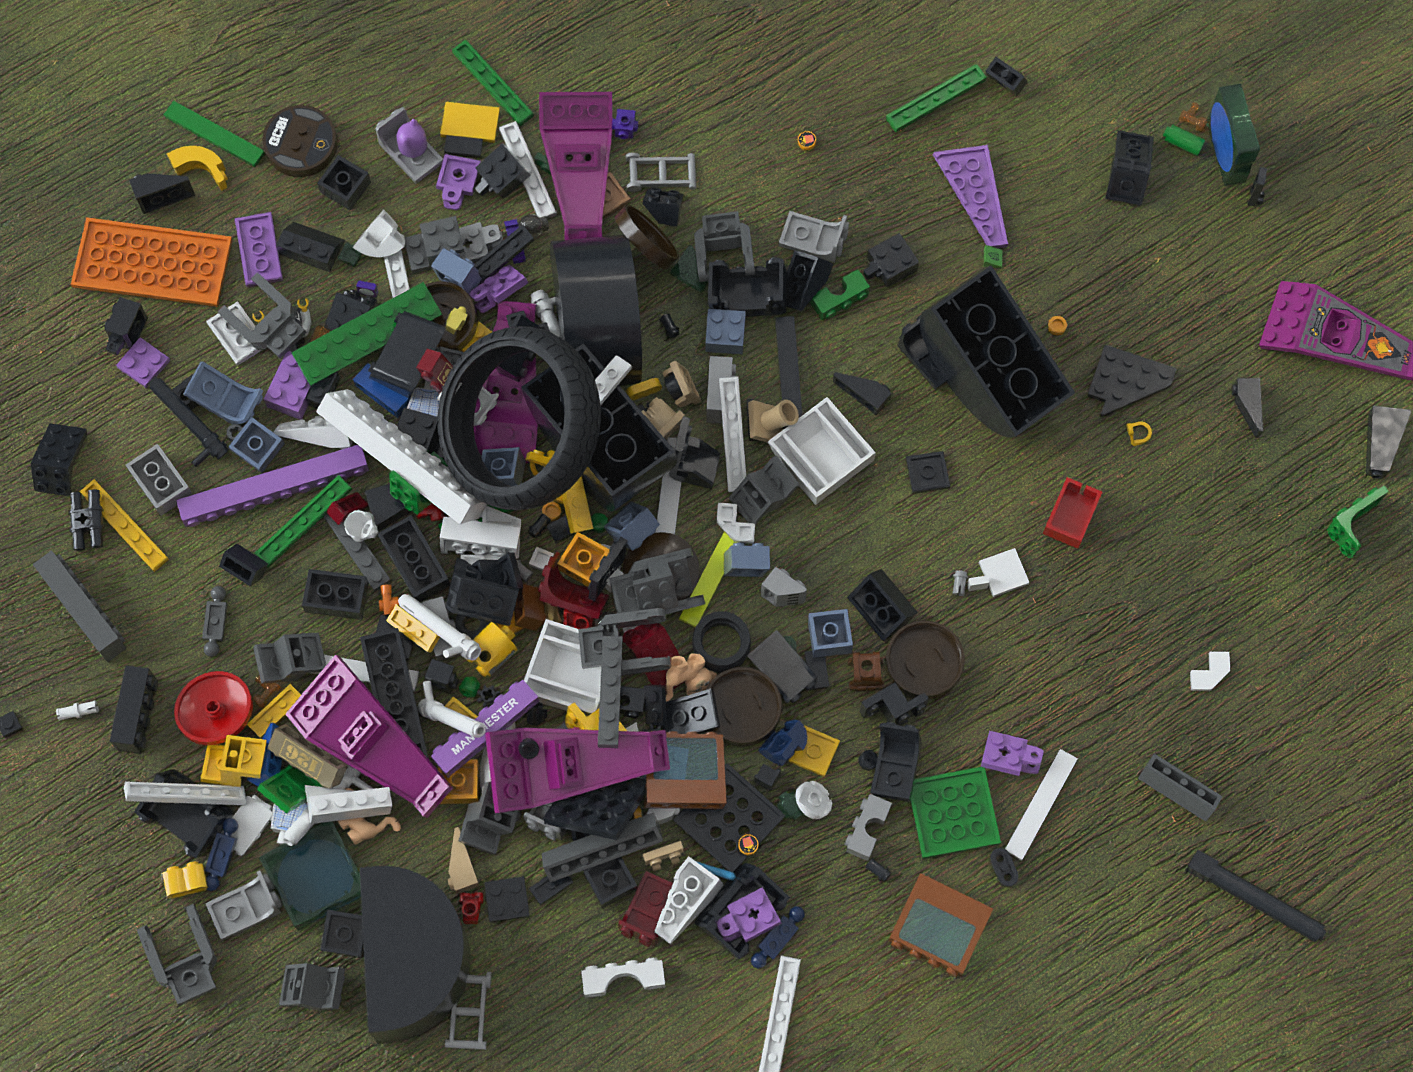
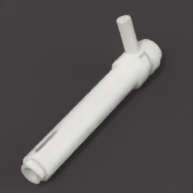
[530,290,560,337]
[398,594,481,661]
[418,681,486,738]
[283,765,373,846]

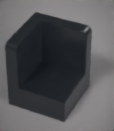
[754,764,781,792]

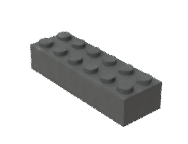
[32,550,127,663]

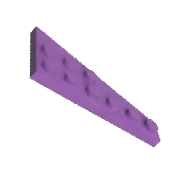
[933,145,1008,248]

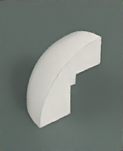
[353,210,405,257]

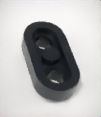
[990,848,1018,888]

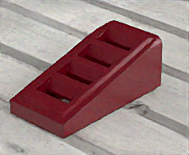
[327,492,369,525]

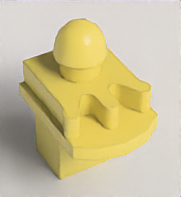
[445,306,467,335]

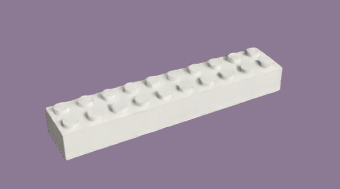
[316,389,487,524]

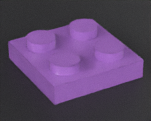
[116,337,170,388]

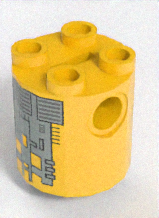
[466,622,518,677]

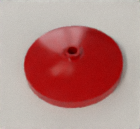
[174,671,253,745]

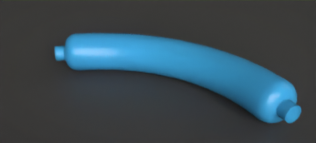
[696,861,735,880]

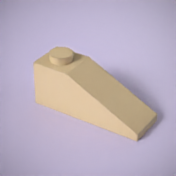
[447,827,479,894]

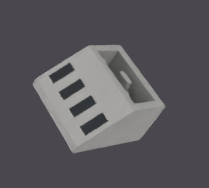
[761,567,807,607]

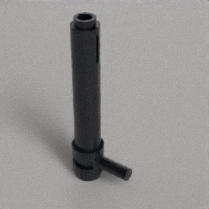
[148,376,229,467]

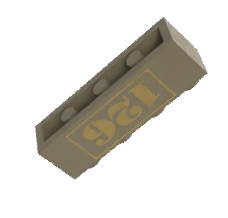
[267,724,348,789]

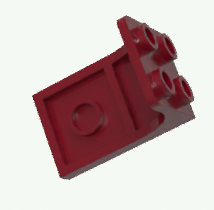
[538,552,610,619]
[622,623,685,693]
[618,871,673,947]

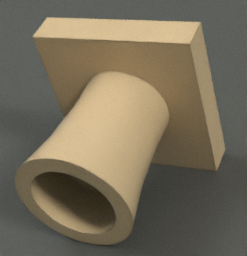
[748,400,799,442]

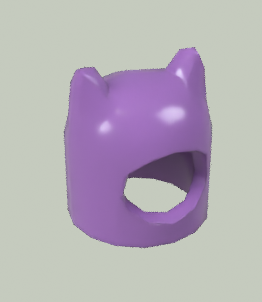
[396,119,427,158]

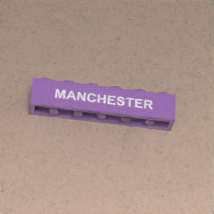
[431,680,539,778]

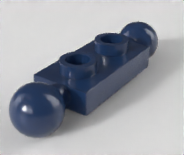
[204,818,239,891]
[751,906,805,969]

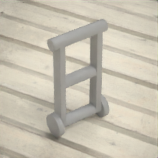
[626,153,696,192]
[445,972,492,1050]

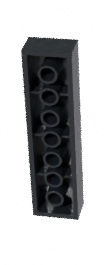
[360,628,430,761]

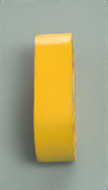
[626,378,662,400]

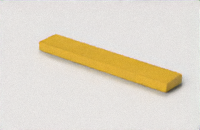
[80,479,169,572]

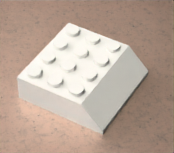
[768,397,875,505]
[524,619,601,717]

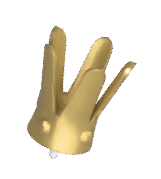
[544,602,562,623]

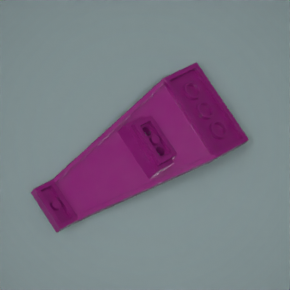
[286,655,453,818]

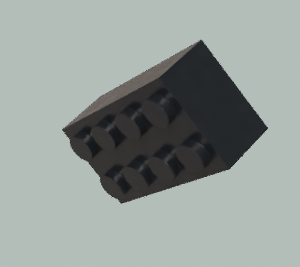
[377,515,450,602]
[110,665,158,754]

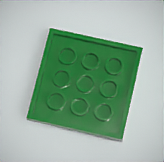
[910,767,1001,859]

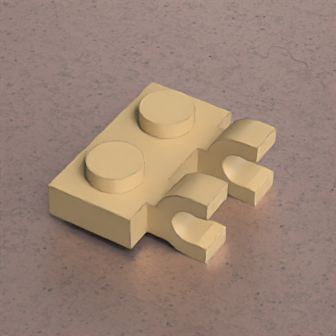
[643,841,683,872]

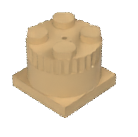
[642,397,684,440]

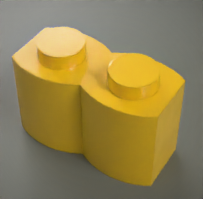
[163,861,208,899]

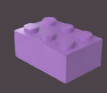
[264,351,310,420]

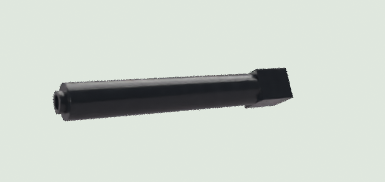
[1185,850,1326,942]

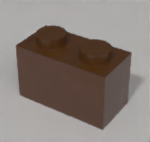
[514,584,546,631]

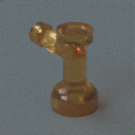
[1179,103,1208,132]
[252,675,281,709]

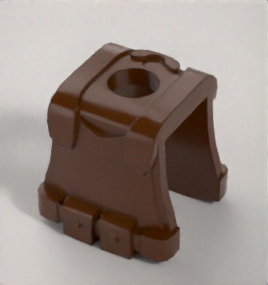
[848,652,884,691]

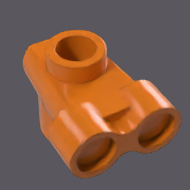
[379,585,399,615]

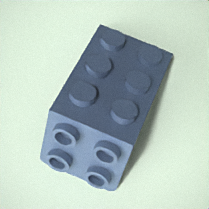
[183,361,263,425]

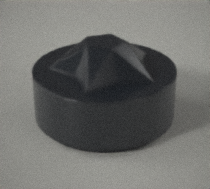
[518,738,539,759]
[858,750,878,771]

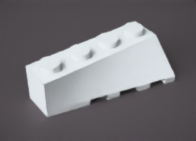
[440,517,520,557]
[305,785,392,824]

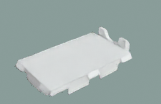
[221,795,273,856]

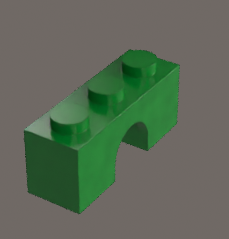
[810,269,870,320]

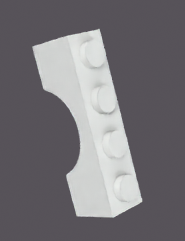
[581,958,665,998]

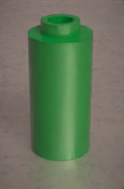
[1163,124,1206,156]

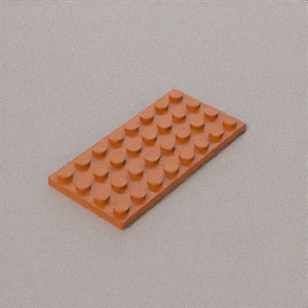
[71,217,233,307]

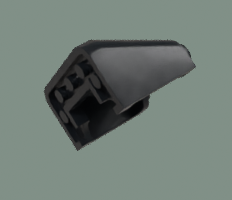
[368,311,446,399]
[134,769,233,859]
[695,863,790,959]

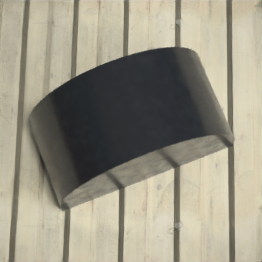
[550,235,642,386]
[920,265,1075,437]
[521,344,677,512]
[360,866,470,1044]

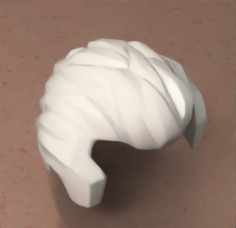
[344,510,379,542]

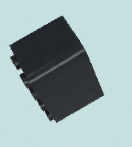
[708,257,787,317]

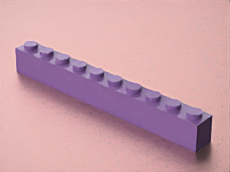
[176,445,369,527]

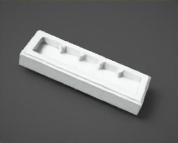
[595,355,632,405]

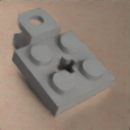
[458,222,504,262]

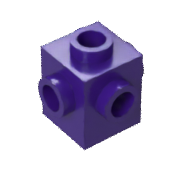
[612,109,638,139]

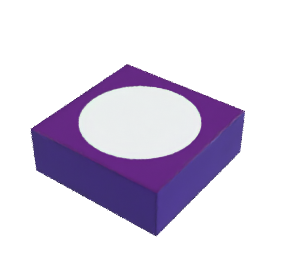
[356,280,378,298]

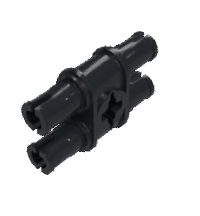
[68,489,105,551]

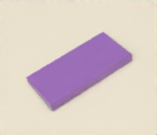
[235,212,283,287]

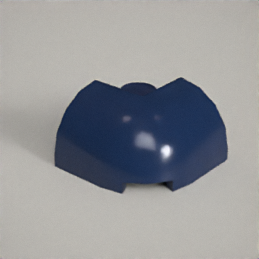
[758,720,808,766]

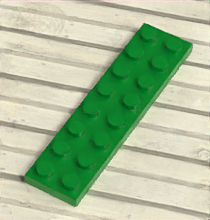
[291,282,442,387]

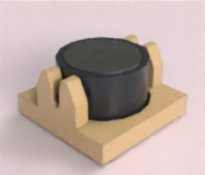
[662,361,701,408]

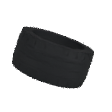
[692,611,751,673]

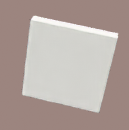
[979,548,1030,597]

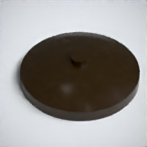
[623,532,700,601]

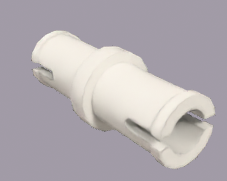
[56,700,99,721]

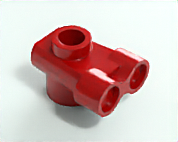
[416,503,445,522]
[563,608,593,629]
[459,892,484,924]

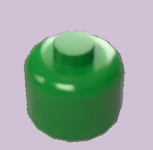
[591,513,608,534]
[459,676,480,698]

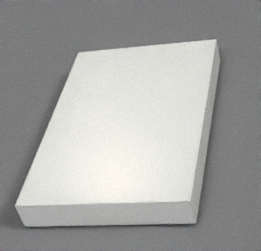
[206,301,262,366]

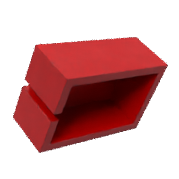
[1043,477,1102,549]

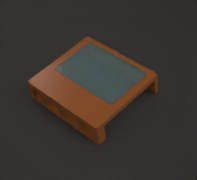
[644,731,726,809]
[888,873,993,977]

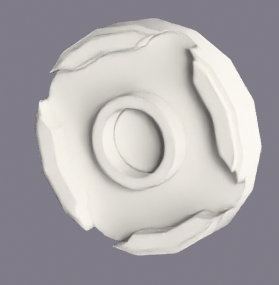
[795,781,832,819]

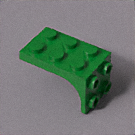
[389,451,448,515]
[1327,486,1389,559]
[257,765,323,814]

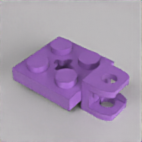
[436,154,481,211]
[469,265,528,313]
[981,731,1044,776]
[717,887,782,942]

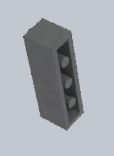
[1138,754,1223,821]

